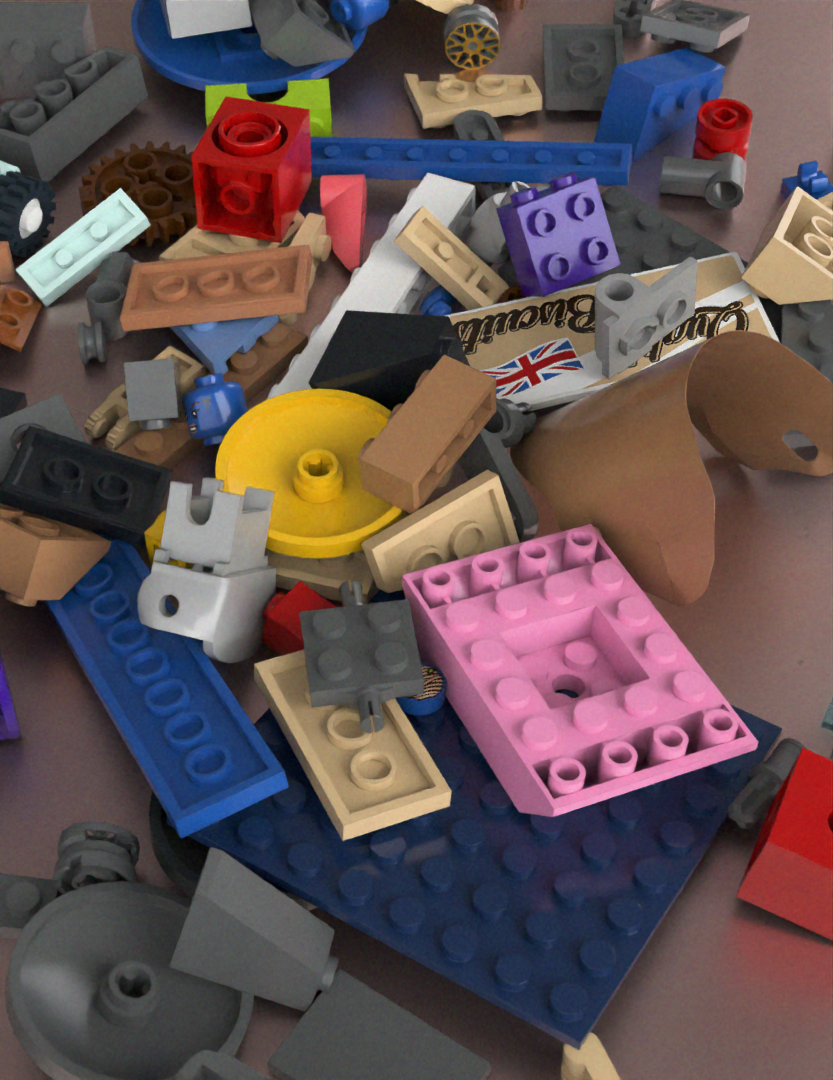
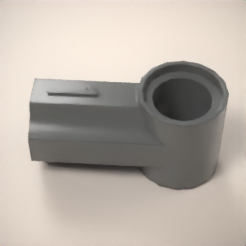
[659,152,747,210]
[86,252,140,340]

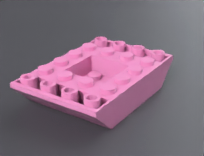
[402,524,758,817]

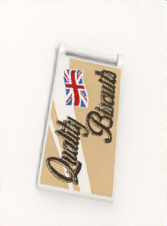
[445,252,780,411]

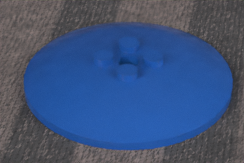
[131,0,368,94]

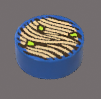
[395,662,447,715]

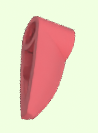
[320,174,367,273]

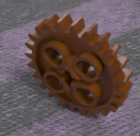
[79,141,197,246]

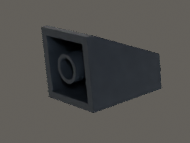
[308,310,471,412]

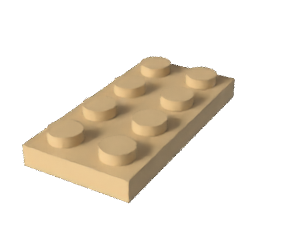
[254,650,452,841]

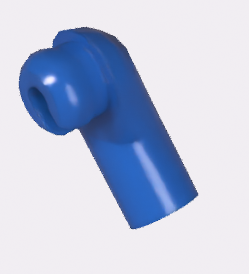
[419,284,458,316]

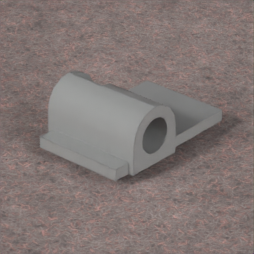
[595,256,697,379]

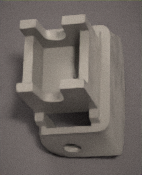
[137,477,277,663]

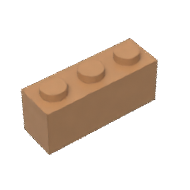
[358,355,496,514]

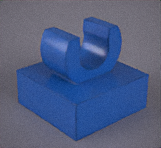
[780,161,833,200]

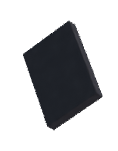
[0,425,173,548]

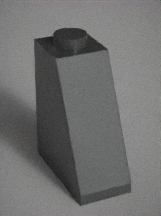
[169,847,339,1012]

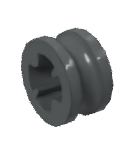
[78,321,107,364]

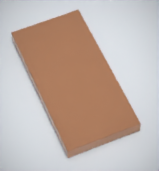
[120,245,312,332]

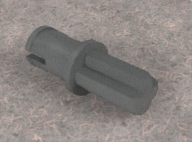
[728,738,807,829]

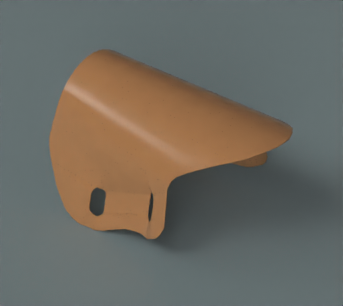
[510,330,833,606]

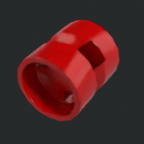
[692,98,753,162]

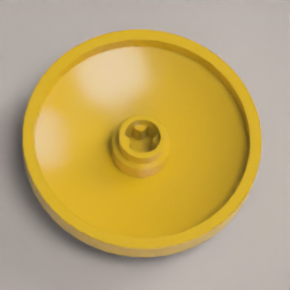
[215,389,409,559]

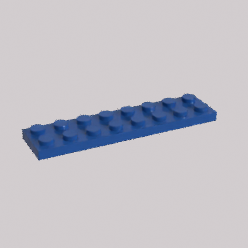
[43,536,289,838]

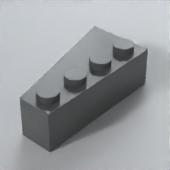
[0,46,149,183]

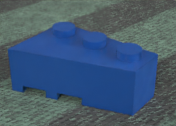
[594,47,726,164]

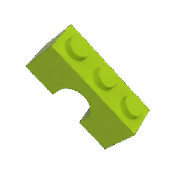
[205,79,333,137]

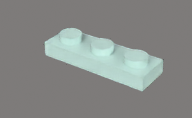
[15,188,151,307]

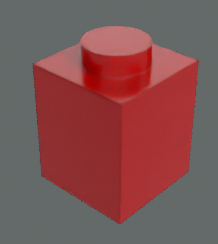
[262,581,336,656]

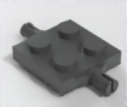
[300,580,424,733]

